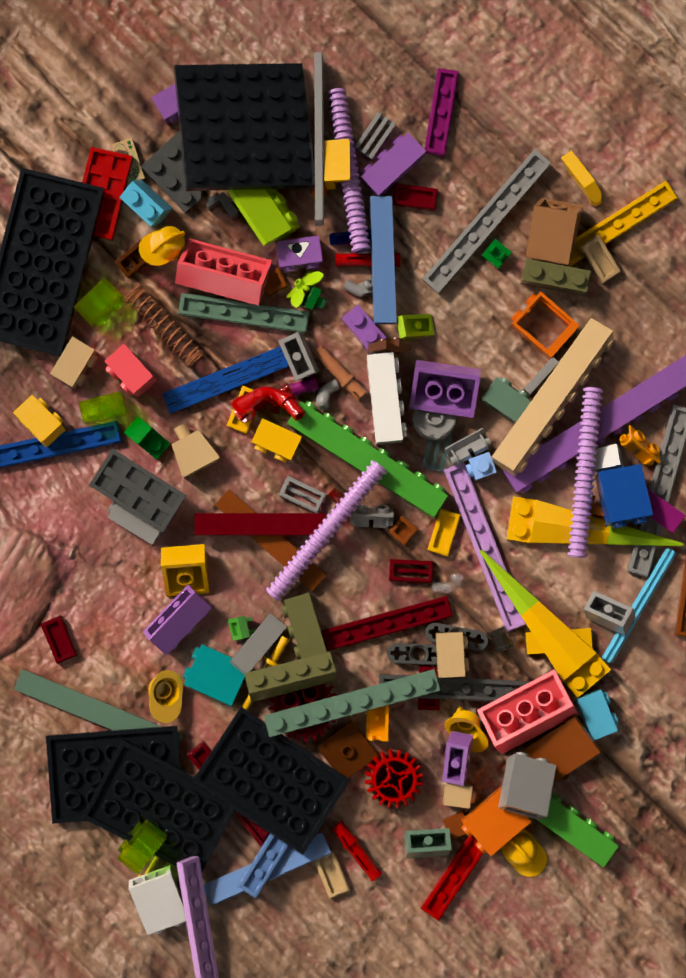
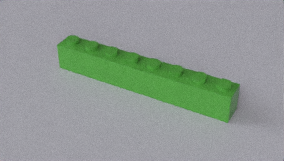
[287,401,448,518]

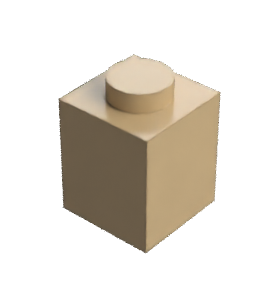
[443,782,476,809]

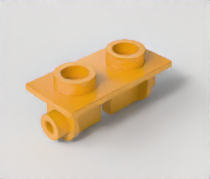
[619,425,661,466]

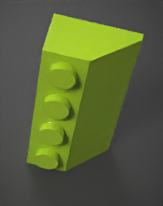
[227,189,300,246]

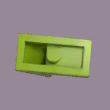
[396,314,435,341]

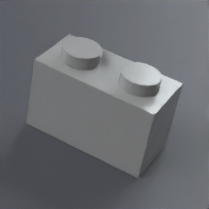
[278,332,320,381]
[584,591,635,636]

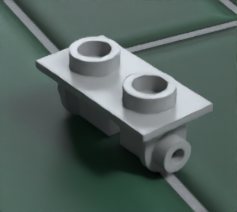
[444,428,492,465]
[349,504,393,528]

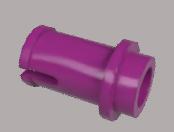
[290,376,319,397]

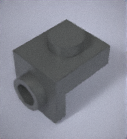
[206,192,240,221]

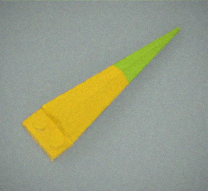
[506,496,684,546]
[480,550,611,698]

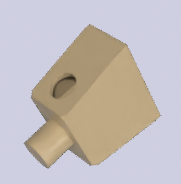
[172,423,221,478]

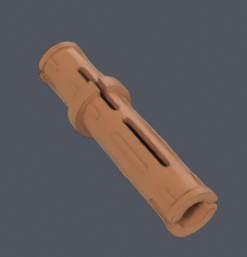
[313,345,367,401]

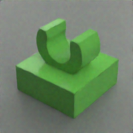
[228,616,255,641]

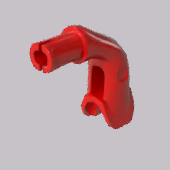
[231,387,305,423]

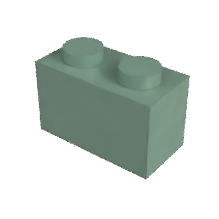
[480,377,531,424]
[403,828,452,859]

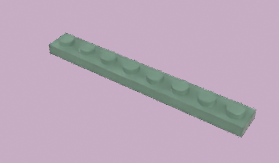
[264,669,440,737]

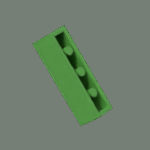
[537,792,619,868]

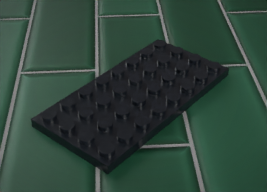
[0,168,106,357]

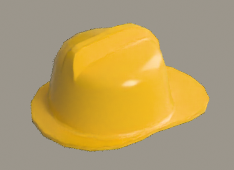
[139,226,186,266]
[148,670,183,723]
[444,707,489,753]
[501,829,547,877]

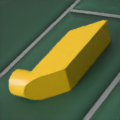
[561,150,602,206]

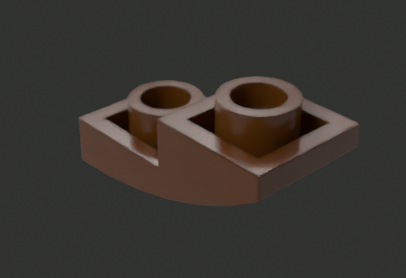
[368,338,412,354]

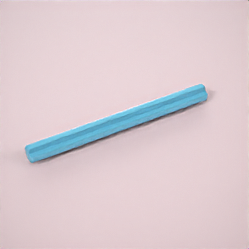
[602,548,676,664]

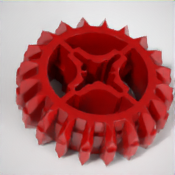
[365,749,424,809]

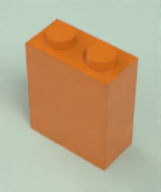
[461,786,531,856]

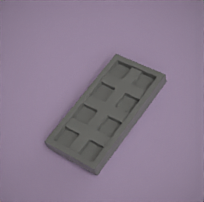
[89,448,187,533]

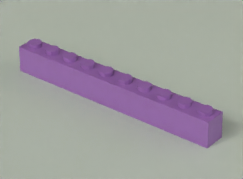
[501,355,686,494]

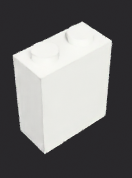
[129,865,186,935]

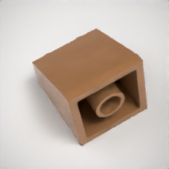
[526,198,584,266]

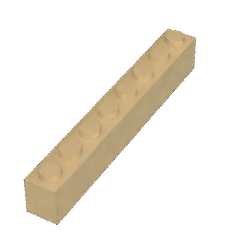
[492,318,614,477]

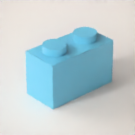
[120,179,173,227]
[575,689,619,740]

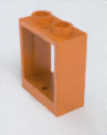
[510,291,580,360]

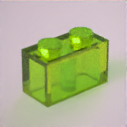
[74,277,125,328]
[78,391,129,425]
[117,819,167,875]

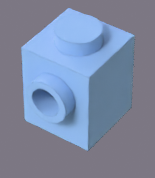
[465,452,496,481]

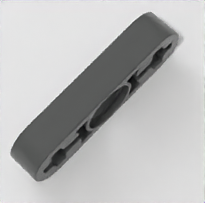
[425,623,488,651]
[387,643,437,665]

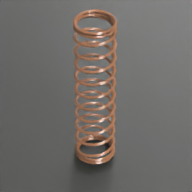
[124,285,204,368]

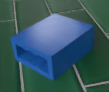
[595,464,653,529]

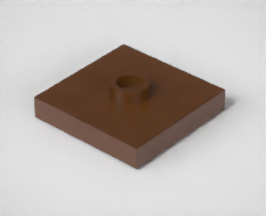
[317,720,378,778]

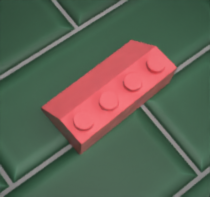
[175,238,272,306]
[477,669,579,755]

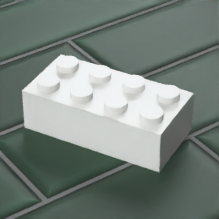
[367,352,407,445]

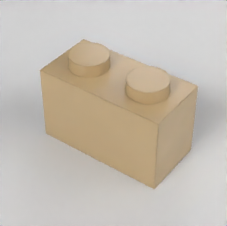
[50,337,98,389]
[436,631,469,678]

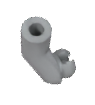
[316,379,340,410]

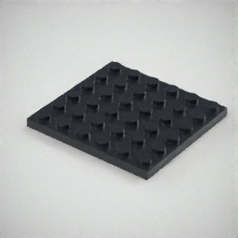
[173,63,315,191]

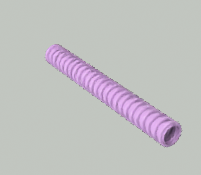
[327,88,371,254]
[567,387,603,558]
[266,460,387,601]

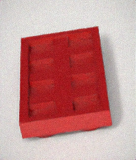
[82,147,134,241]

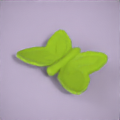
[286,270,324,308]

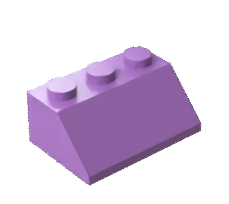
[409,360,481,418]

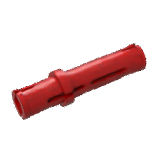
[335,253,401,267]
[331,821,382,882]

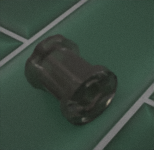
[487,625,514,653]

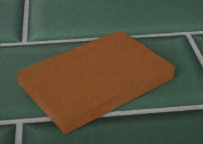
[522,715,602,783]

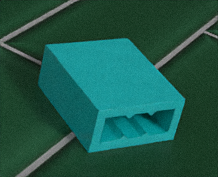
[182,644,245,706]

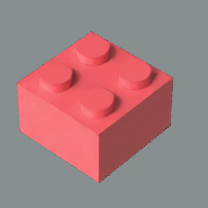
[104,344,157,398]

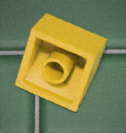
[161,544,210,597]

